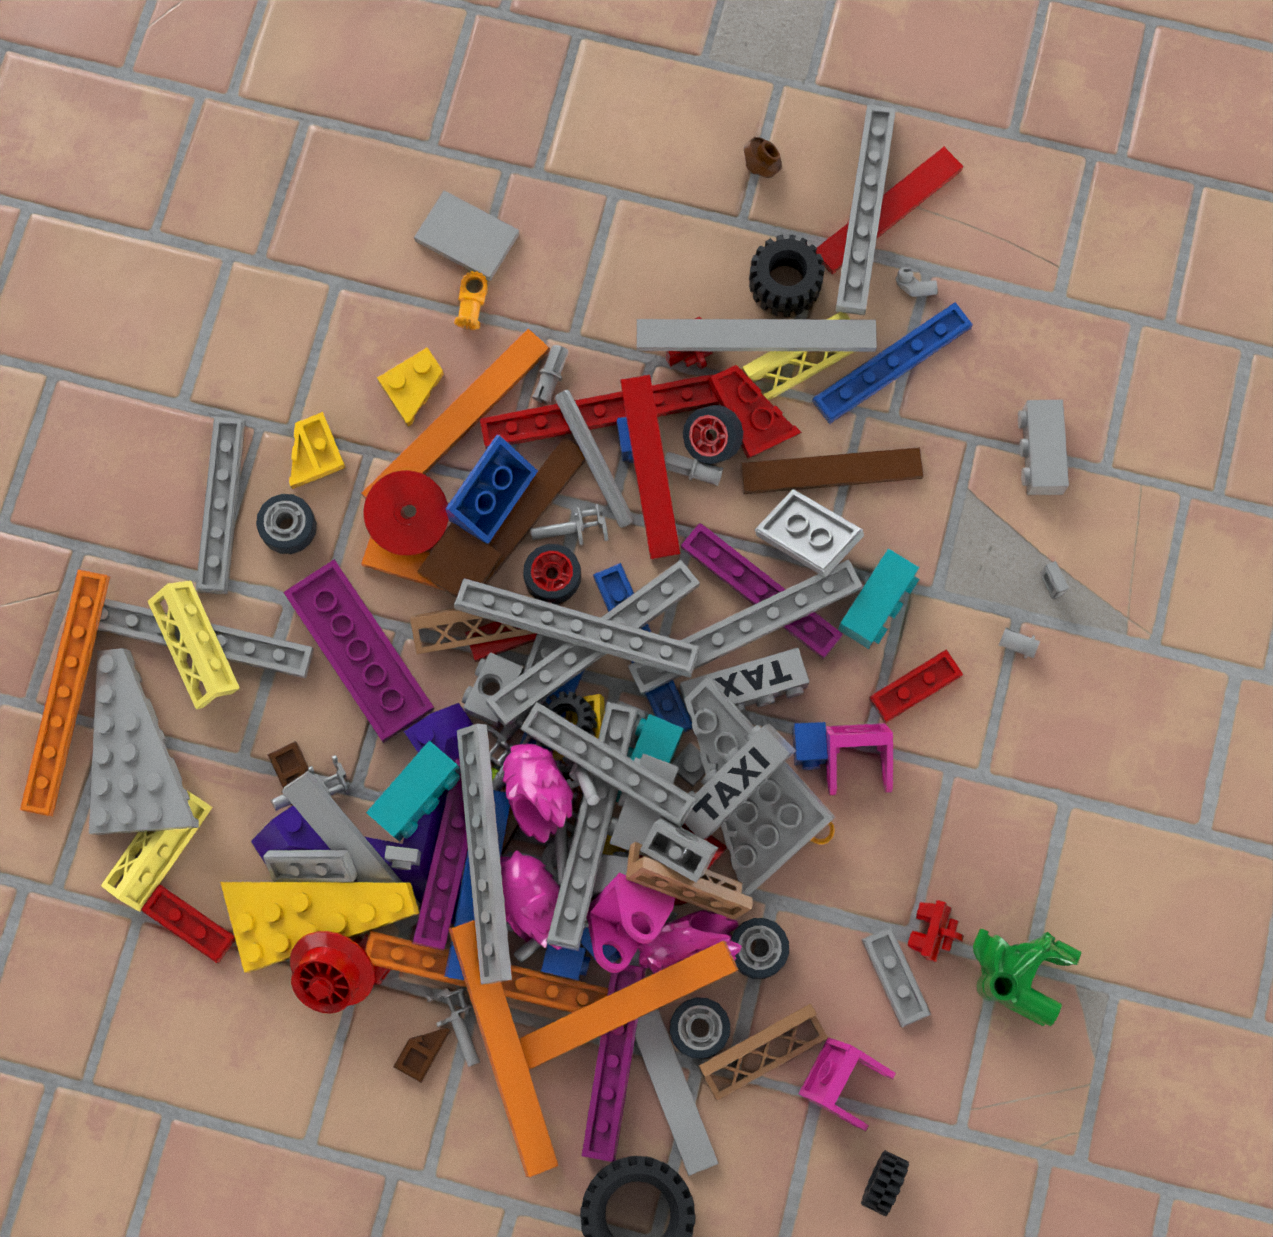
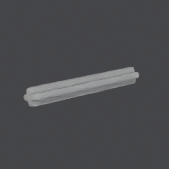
[555,390,634,528]

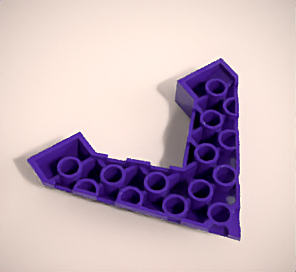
[251,703,473,924]

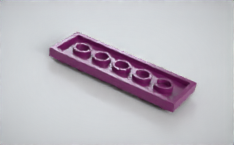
[283,559,435,743]

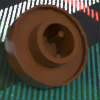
[744,137,782,178]

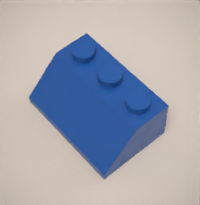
[445,435,538,544]

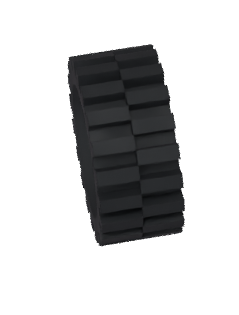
[580,1156,696,1237]

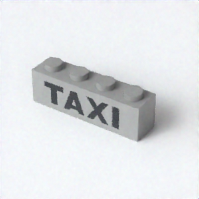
[680,648,809,721]
[684,724,796,840]

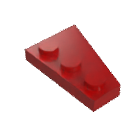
[708,365,802,459]

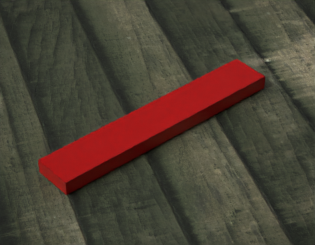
[816,146,964,275]
[620,375,680,559]

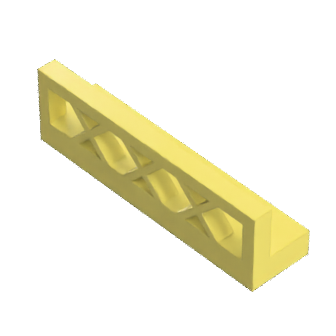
[742,312,854,400]
[148,581,240,709]
[101,789,213,912]

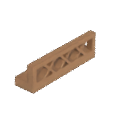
[410,594,534,654]
[626,842,753,920]
[698,1003,828,1101]

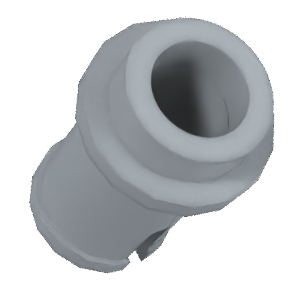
[999,628,1040,659]

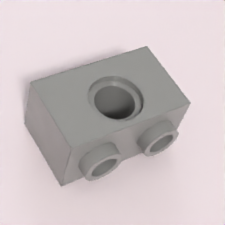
[462,652,524,728]
[640,816,718,882]

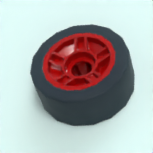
[683,405,743,464]
[523,544,581,604]

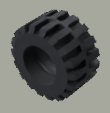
[749,234,825,317]

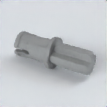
[532,345,568,405]
[664,452,724,486]

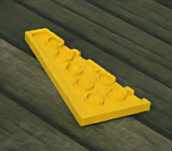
[220,882,420,973]

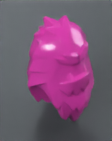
[503,744,573,843]
[500,850,562,950]
[638,910,741,974]

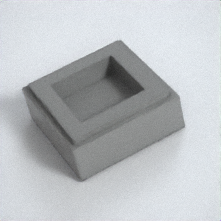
[1040,561,1069,599]

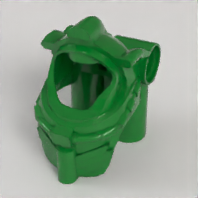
[973,928,1082,1027]

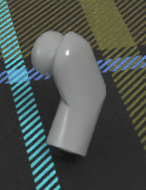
[896,267,938,297]

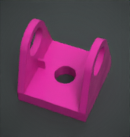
[826,723,893,796]
[587,873,675,973]
[798,1037,896,1132]

